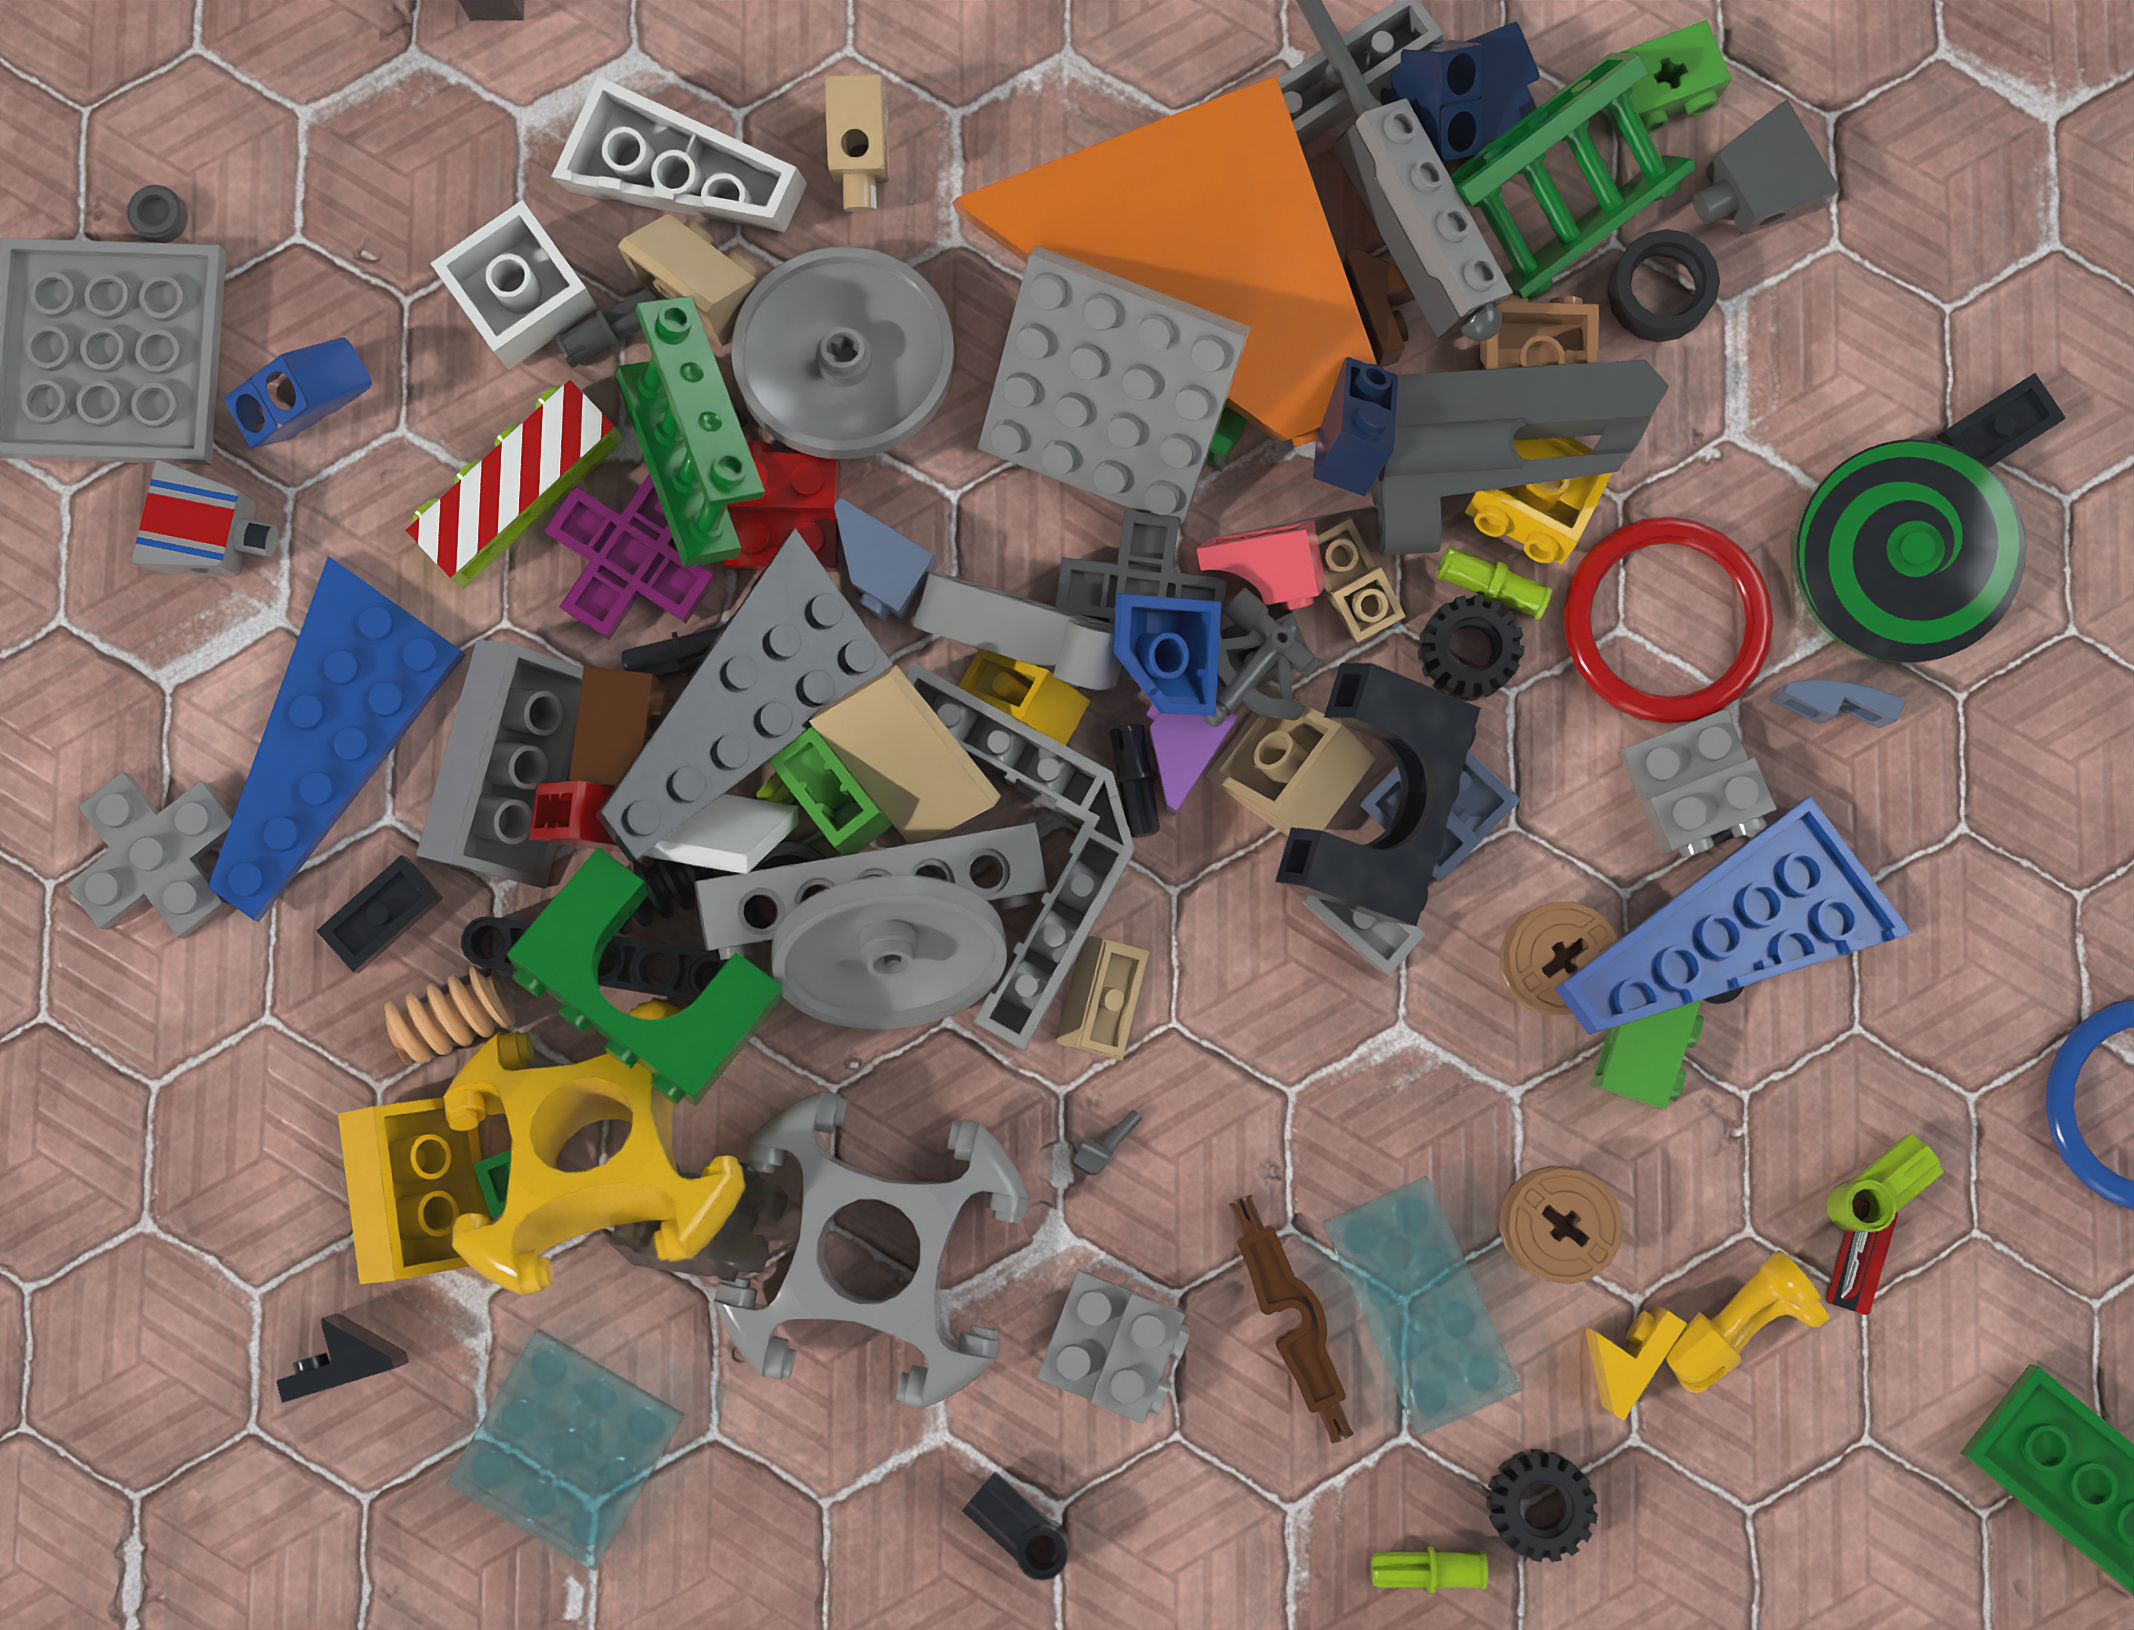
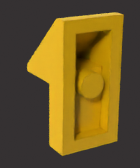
[1586,1305,1687,1421]

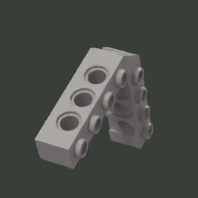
[906,663,1135,1051]

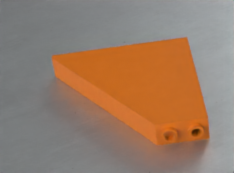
[952,75,1377,447]

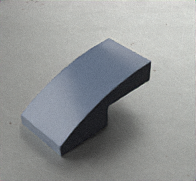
[1769,680,1906,729]

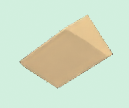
[1057,936,1150,1061]

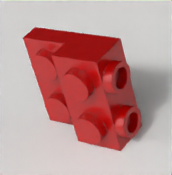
[725,441,841,572]

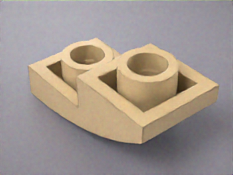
[1317,518,1406,643]

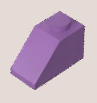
[1146,704,1238,816]

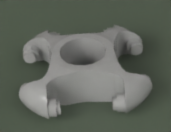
[714,1091,1029,1410]

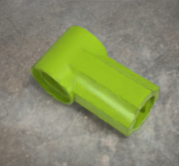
[1826,1134,1944,1232]

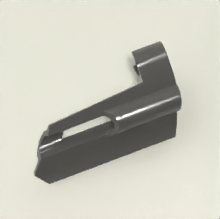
[1371,360,1669,556]

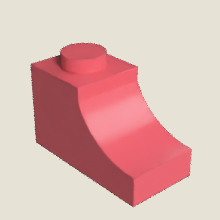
[1196,520,1326,610]

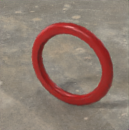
[1563,516,1774,724]

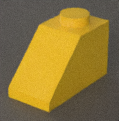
[958,648,1091,746]

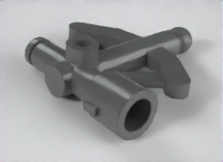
[1203,587,1322,727]

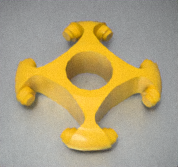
[444,997,745,1296]

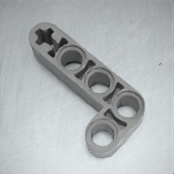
[913,571,1122,690]

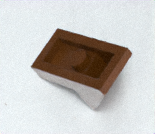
[1342,248,1416,368]

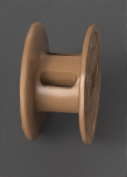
[1499,902,1618,1016]
[1499,1166,1623,1284]

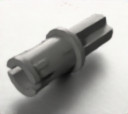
[555,289,659,368]

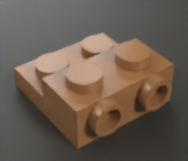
[1480,294,1599,370]

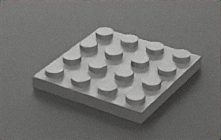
[0,238,227,465]
[977,245,1251,528]

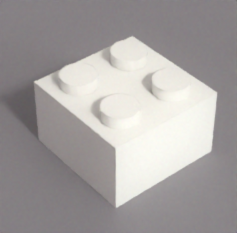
[430,200,598,370]

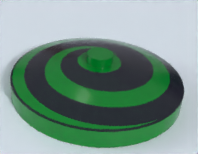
[1792,439,2026,664]

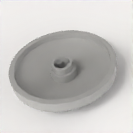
[731,246,955,460]
[772,875,1007,1030]

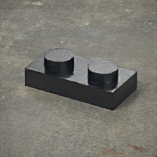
[1937,373,2066,468]
[316,855,443,973]

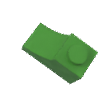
[768,726,893,856]

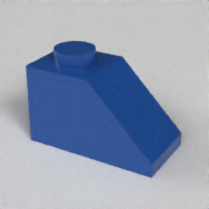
[1113,594,1221,716]

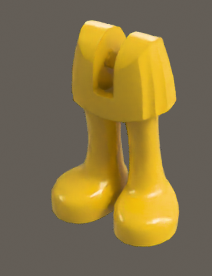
[1666,1250,1830,1394]

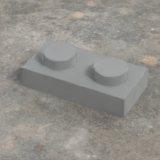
[1302,894,1425,977]

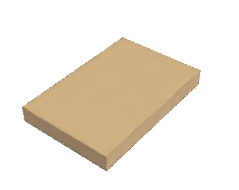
[809,664,1001,845]

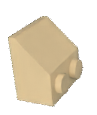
[617,213,758,345]
[1206,688,1376,836]

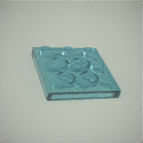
[446,1329,686,1571]

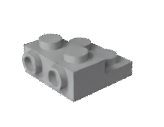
[1619,709,1777,858]
[1036,1269,1191,1424]

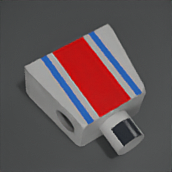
[131,460,278,577]

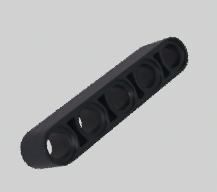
[461,916,730,1001]

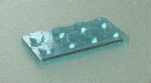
[1322,1176,1523,1437]

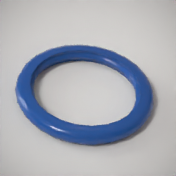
[2046,999,2134,1210]

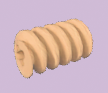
[384,965,516,1066]

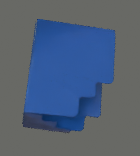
[223,337,372,448]

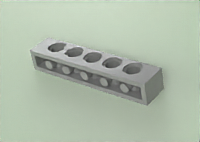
[694,823,1048,960]

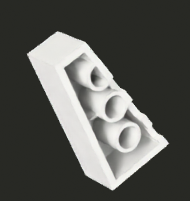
[551,76,808,233]

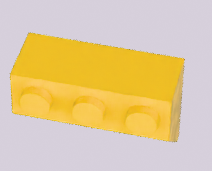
[338,1097,490,1285]

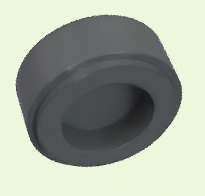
[127,185,188,243]

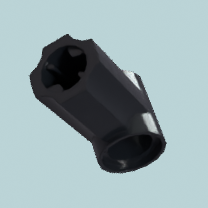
[962,1471,1071,1581]

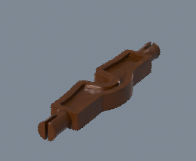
[1229,1195,1354,1444]

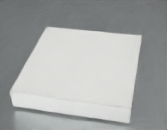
[644,794,799,874]

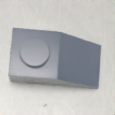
[834,497,937,621]

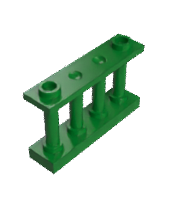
[1449,53,1696,299]
[615,296,765,568]

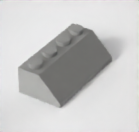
[416,640,583,889]

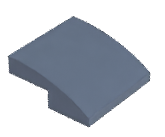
[1359,749,1521,882]

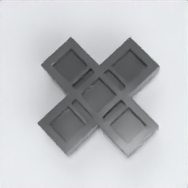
[1055,510,1227,681]

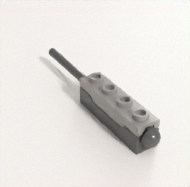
[1296,0,1513,341]

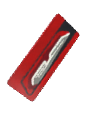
[1826,1198,1898,1315]

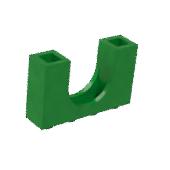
[507,846,783,1107]

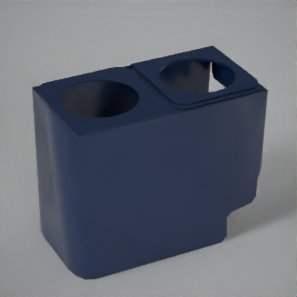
[1465,21,1540,160]
[1381,39,1482,162]

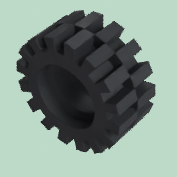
[1418,595,1525,701]
[1486,1449,1598,1562]

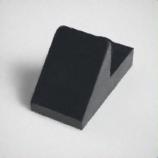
[276,1313,409,1403]

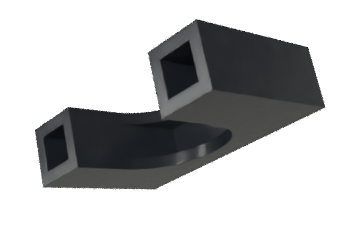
[1275,663,1481,926]

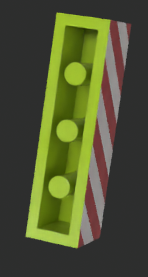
[405,379,625,589]

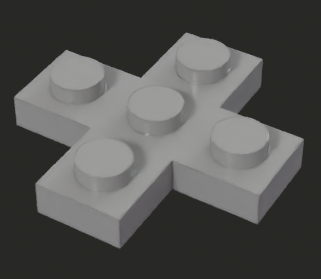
[66,772,233,939]

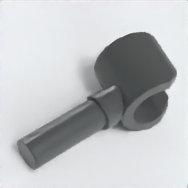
[1072,1109,1142,1175]

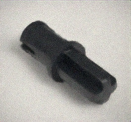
[621,624,725,677]
[1109,724,1160,838]

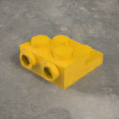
[1464,437,1613,565]

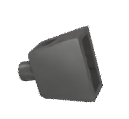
[1693,99,1840,234]

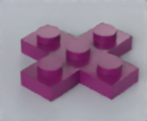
[544,473,716,640]

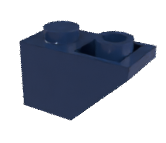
[1313,357,1398,496]

